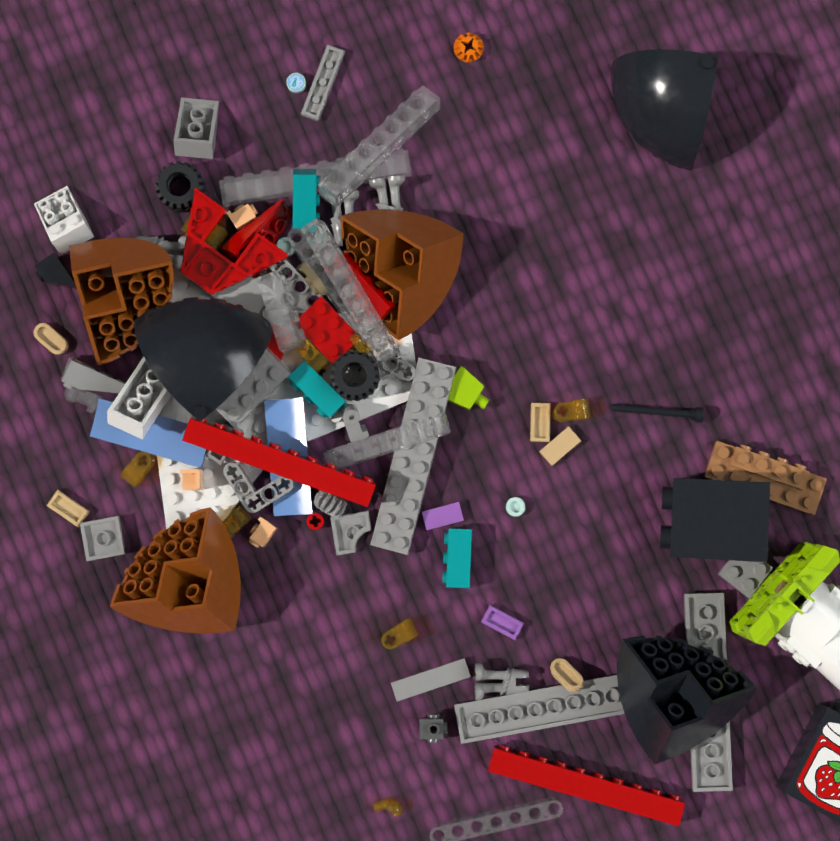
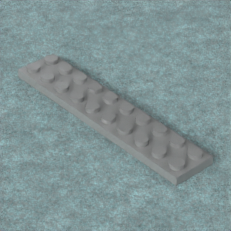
[370,358,457,555]
[684,593,733,792]
[454,674,625,744]

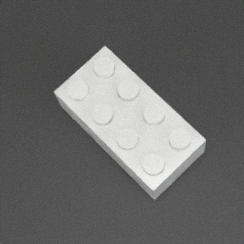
[107,357,171,440]

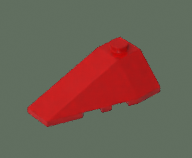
[221,199,293,278]

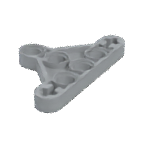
[264,259,334,323]
[347,339,416,386]

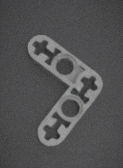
[223,462,295,513]

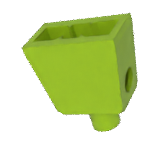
[448,366,490,410]

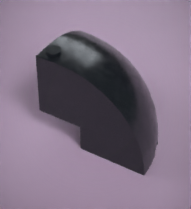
[611,49,718,170]
[134,297,273,422]
[617,635,757,765]

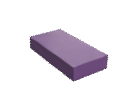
[422,502,464,530]
[481,605,524,640]

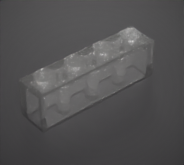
[256,270,306,353]

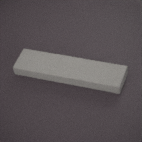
[301,45,345,122]
[391,658,471,701]

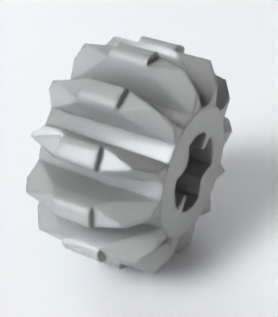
[313,490,347,518]

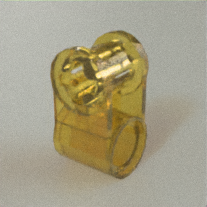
[552,398,591,422]
[120,452,155,488]
[381,618,419,649]

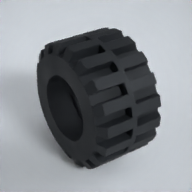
[155,161,206,213]
[330,350,380,401]

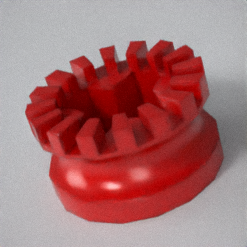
[307,513,324,530]

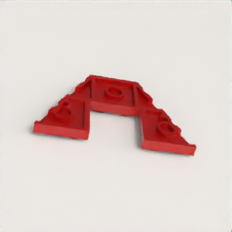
[180,188,289,296]

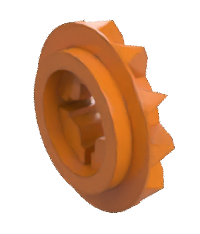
[454,32,484,63]

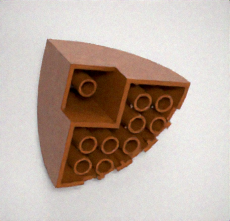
[341,210,464,340]
[69,238,174,365]
[110,507,241,634]

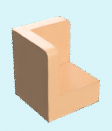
[180,469,203,490]

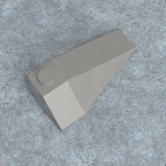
[61,357,126,393]

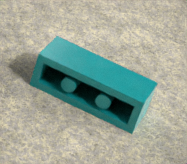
[293,169,320,231]
[288,360,346,419]
[442,529,472,588]

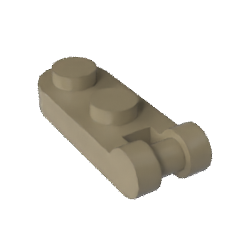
[297,263,328,297]

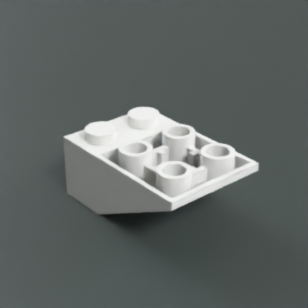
[34,186,94,255]

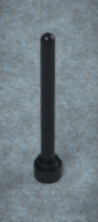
[610,404,704,423]

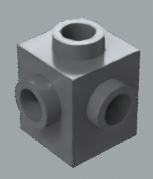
[420,714,447,743]

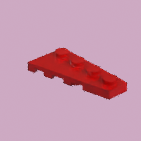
[334,253,395,327]

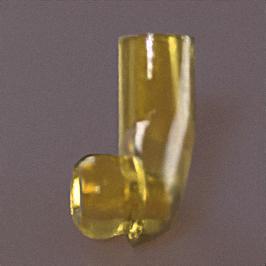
[350,333,375,354]
[373,797,402,816]

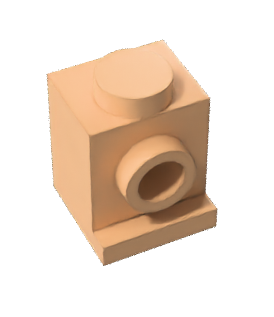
[227,204,258,231]
[248,517,278,548]

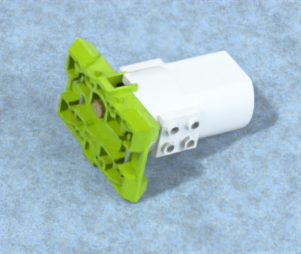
[729,541,840,690]

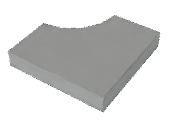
[330,511,372,555]

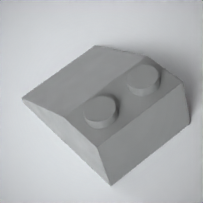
[174,97,219,159]

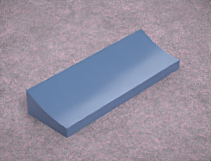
[264,397,313,516]
[90,398,207,468]

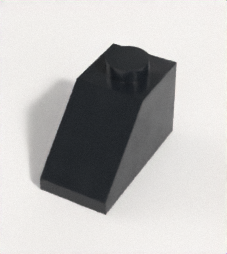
[35,253,77,289]

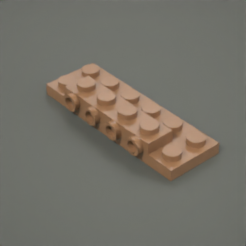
[704,441,827,515]

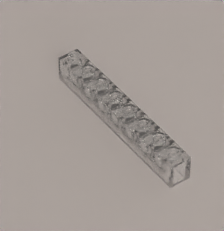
[318,85,441,208]
[301,218,400,362]

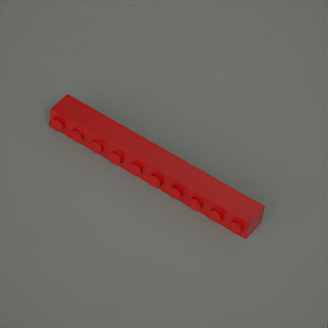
[182,417,376,507]
[488,744,685,826]

